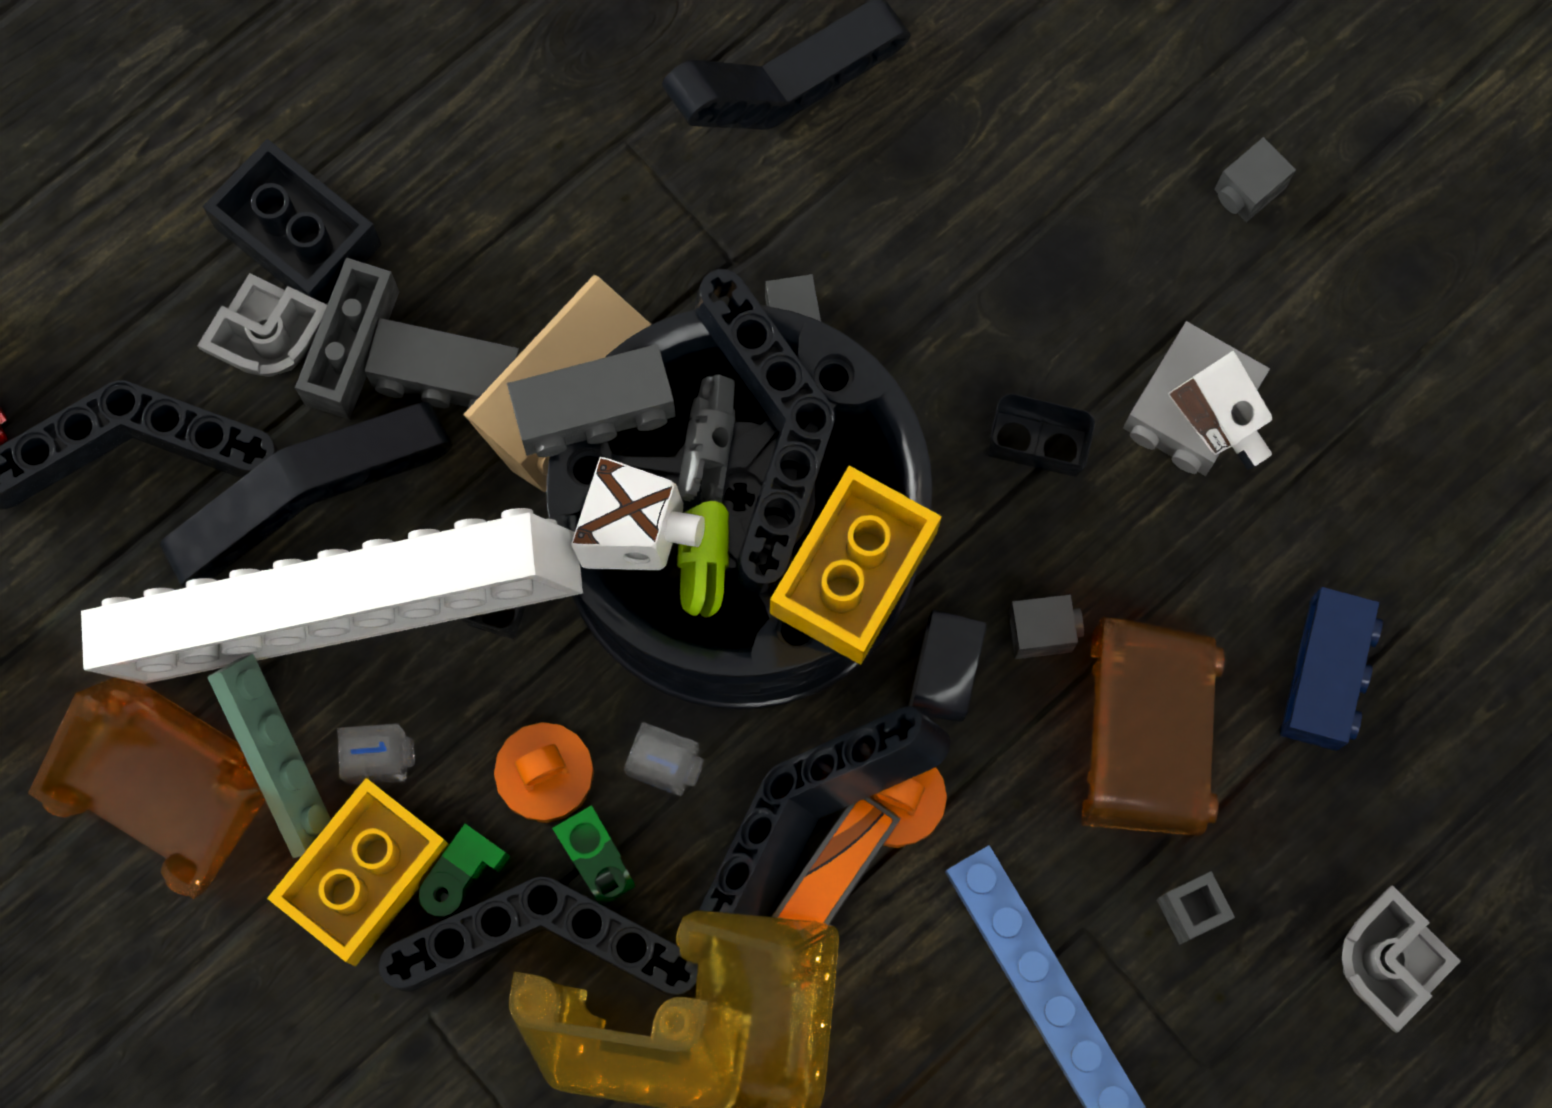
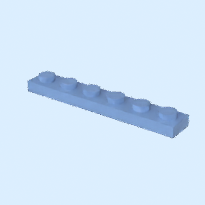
[945,845,1146,1108]

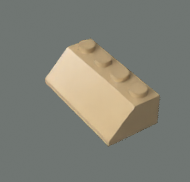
[463,275,651,493]

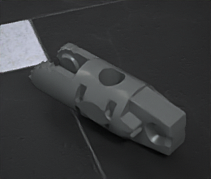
[678,375,735,503]

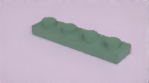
[207,654,331,858]

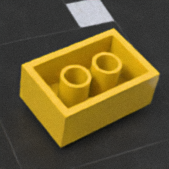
[770,466,942,665]
[267,778,449,967]

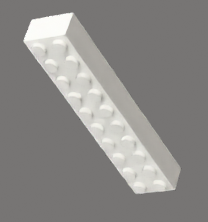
[81,508,583,684]

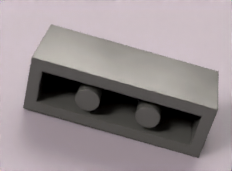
[295,258,400,420]
[365,318,520,410]
[507,344,676,457]

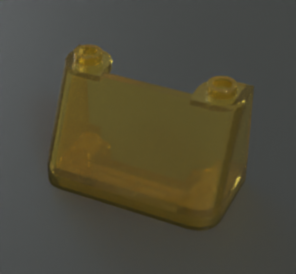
[664,910,839,1108]
[509,972,751,1108]

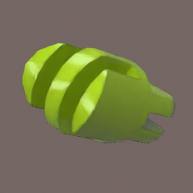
[677,501,729,617]

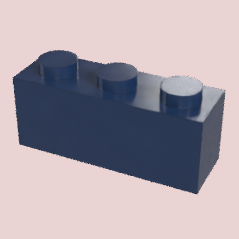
[1279,587,1383,751]

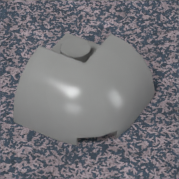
[197,273,327,377]
[1342,886,1461,1033]

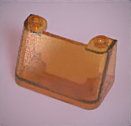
[1082,617,1224,836]
[28,677,266,899]

